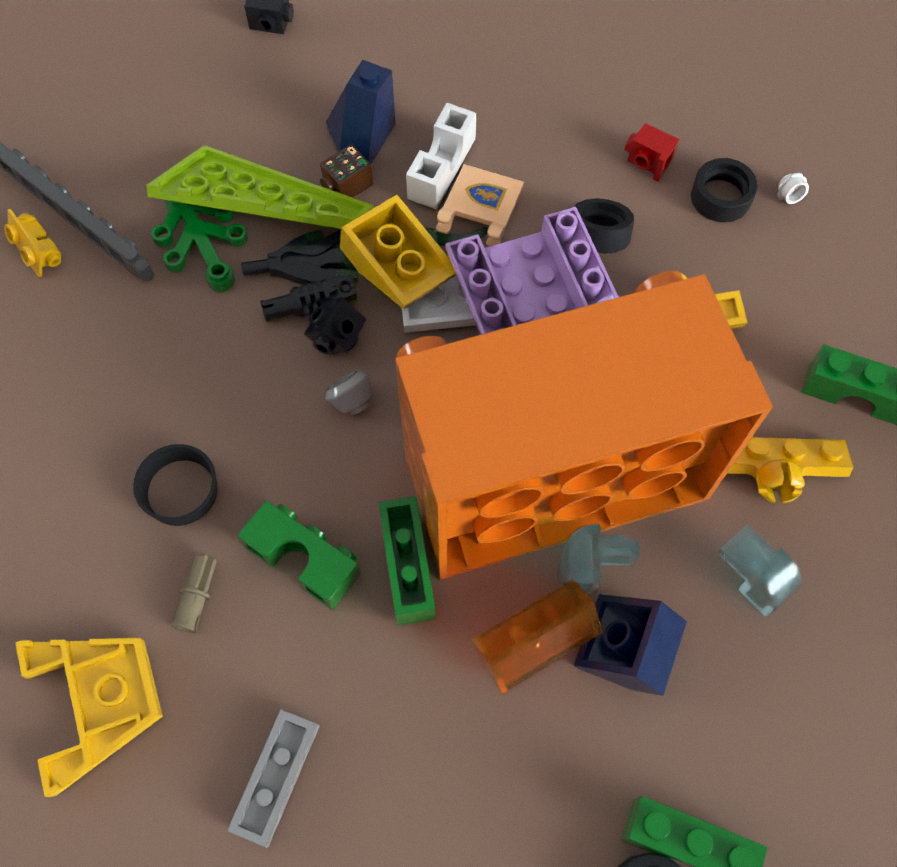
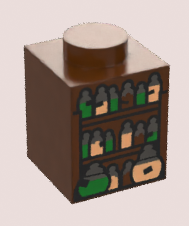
[320,144,373,198]

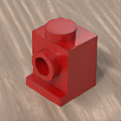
[624,123,679,182]

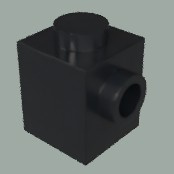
[244,0,294,34]

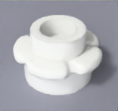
[777,173,809,204]

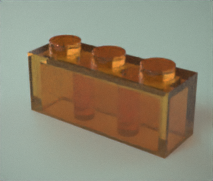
[472,579,603,694]

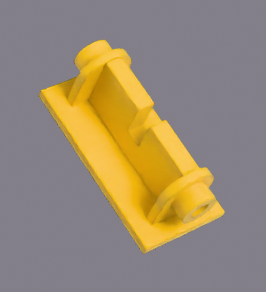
[4,209,62,278]

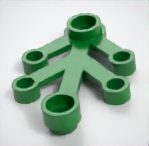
[151,200,248,292]

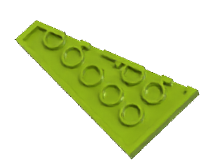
[146,145,374,229]

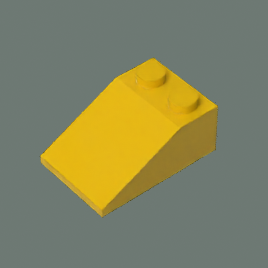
[340,195,456,309]

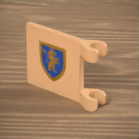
[436,164,524,247]

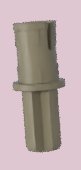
[171,554,217,633]

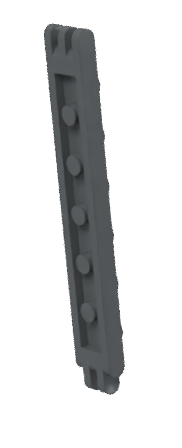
[0,142,154,281]

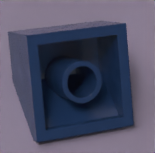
[574,594,687,696]

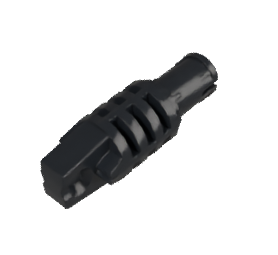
[260,276,357,322]

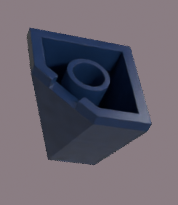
[326,60,396,164]

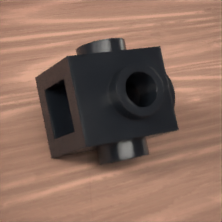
[304,297,367,355]

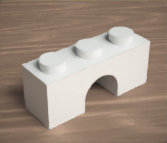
[406,103,476,210]

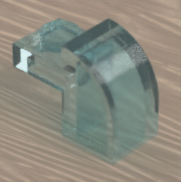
[558,524,640,594]
[717,524,801,617]

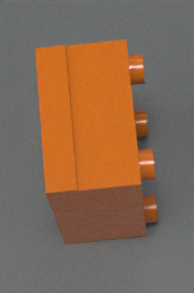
[395,271,773,580]

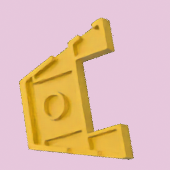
[15,638,163,798]

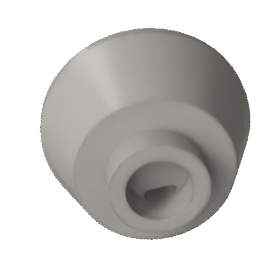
[325,370,372,415]

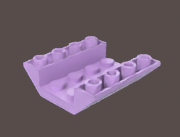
[445,207,618,335]

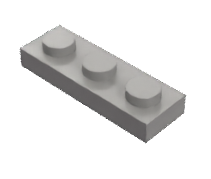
[227,709,320,848]

